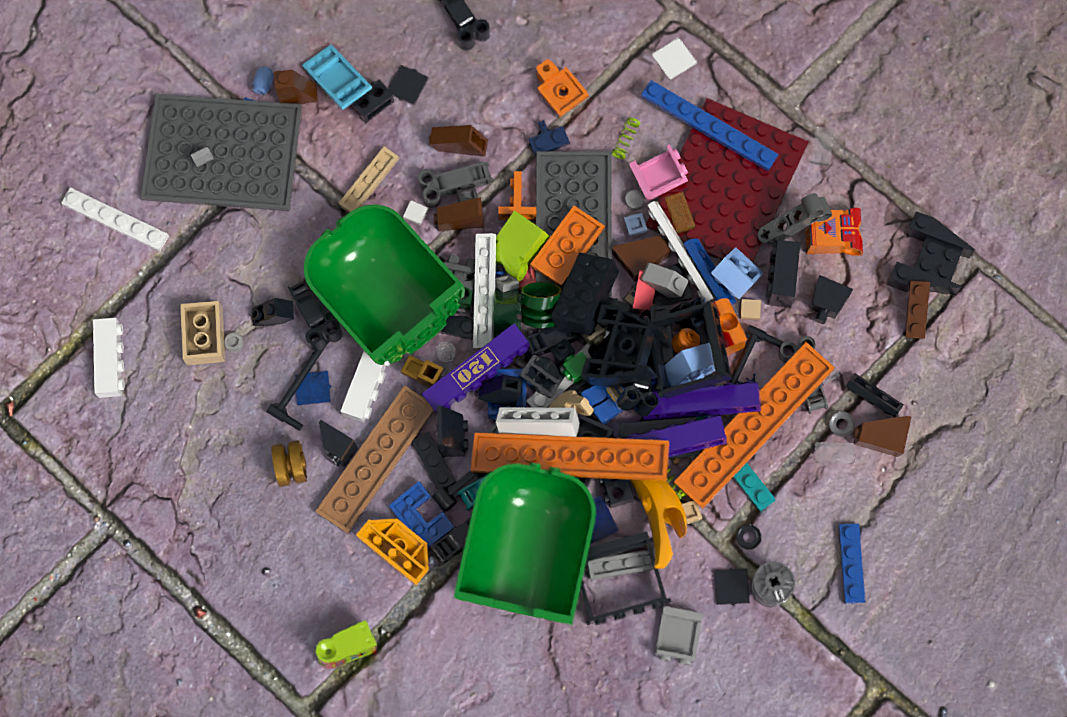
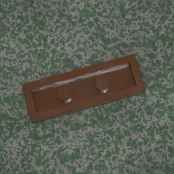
[905,280,930,339]

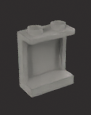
[655,606,703,665]

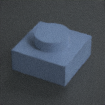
[624,213,647,237]

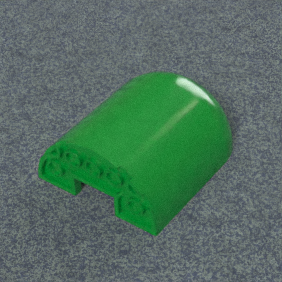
[304,204,465,365]
[453,462,596,625]

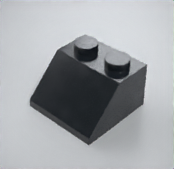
[319,420,357,467]

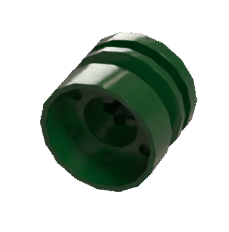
[521,282,561,328]

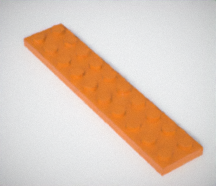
[674,342,835,510]
[471,433,670,481]

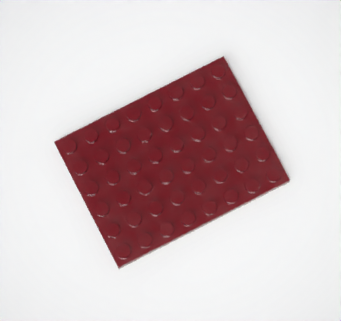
[646,98,809,262]

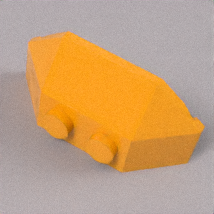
[356,519,429,585]

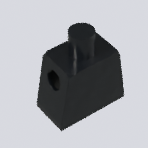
[810,275,853,324]

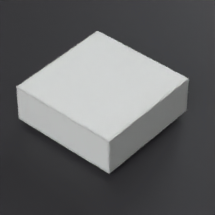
[403,201,428,226]

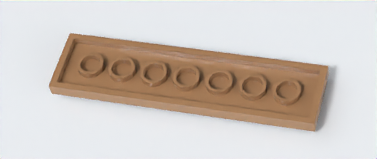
[315,385,434,534]

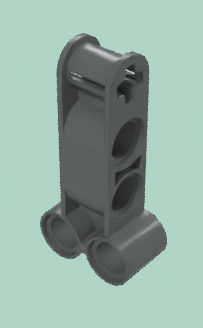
[418,162,494,208]
[758,193,832,246]
[778,336,828,414]

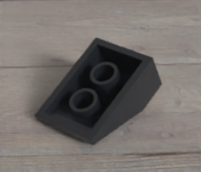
[437,406,468,457]

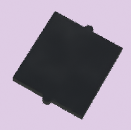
[389,65,429,105]
[714,567,750,606]

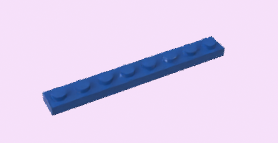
[641,80,779,171]

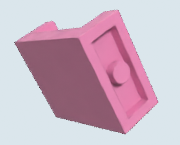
[629,144,688,201]

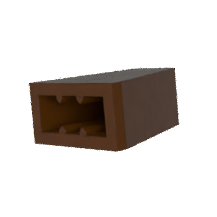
[274,70,318,104]
[429,125,488,157]
[434,197,484,231]
[612,235,671,282]
[852,416,911,457]

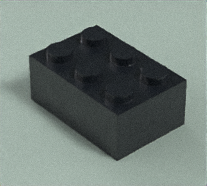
[765,240,801,308]

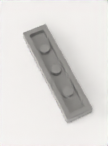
[588,549,669,581]

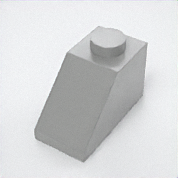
[640,263,689,298]

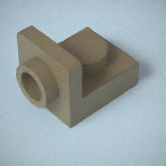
[581,323,606,346]

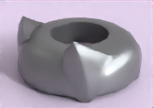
[829,411,855,437]

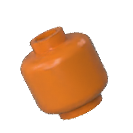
[672,328,700,354]

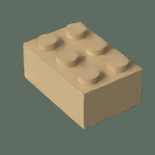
[180,301,225,365]

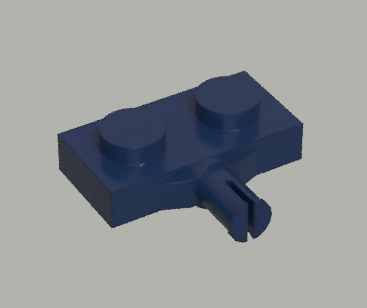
[529,120,570,158]

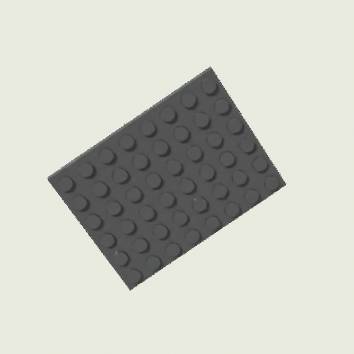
[141,94,303,211]

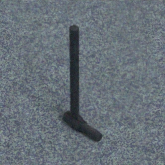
[716,324,784,417]
[266,340,330,431]

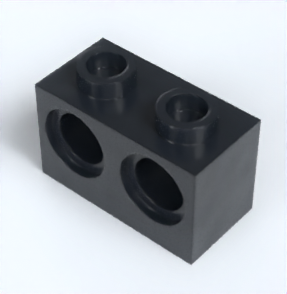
[351,79,395,124]
[598,478,634,508]

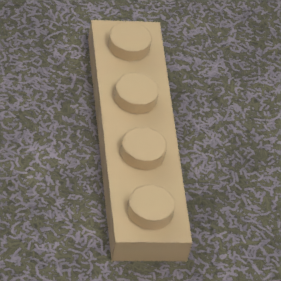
[339,147,399,213]

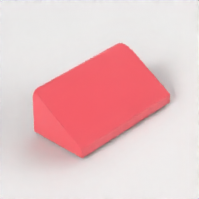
[633,269,655,310]

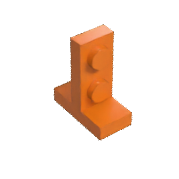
[498,171,536,220]

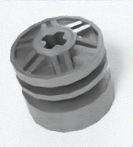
[750,561,795,608]

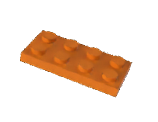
[530,206,605,287]

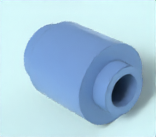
[252,66,274,95]

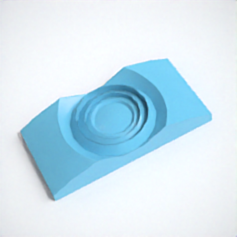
[302,44,372,110]

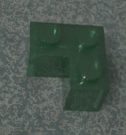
[494,287,522,338]

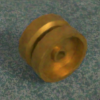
[271,440,307,487]

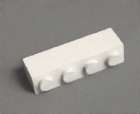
[93,318,125,398]
[340,351,390,423]
[496,408,580,437]

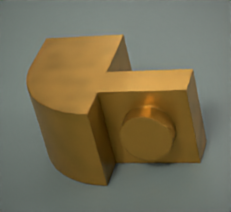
[401,355,444,388]

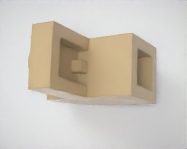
[549,390,594,416]

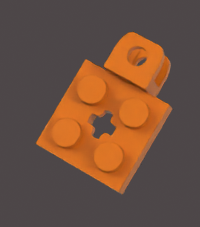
[536,59,589,118]

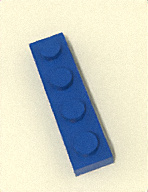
[684,238,737,305]
[838,524,866,604]

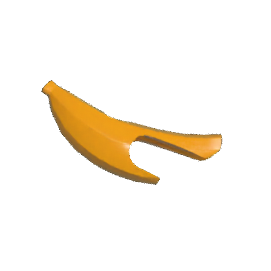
[631,480,687,569]

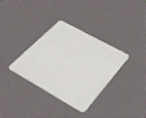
[652,38,697,79]

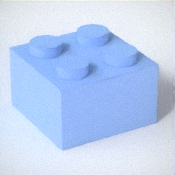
[711,248,764,299]
[665,343,715,387]

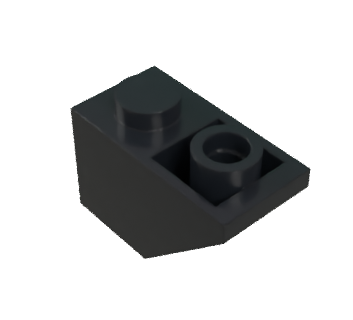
[251,298,294,327]
[478,374,522,408]

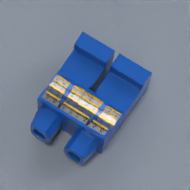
[581,384,625,425]

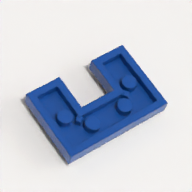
[389,481,455,549]

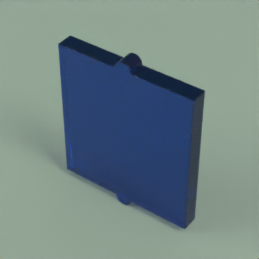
[295,371,331,406]

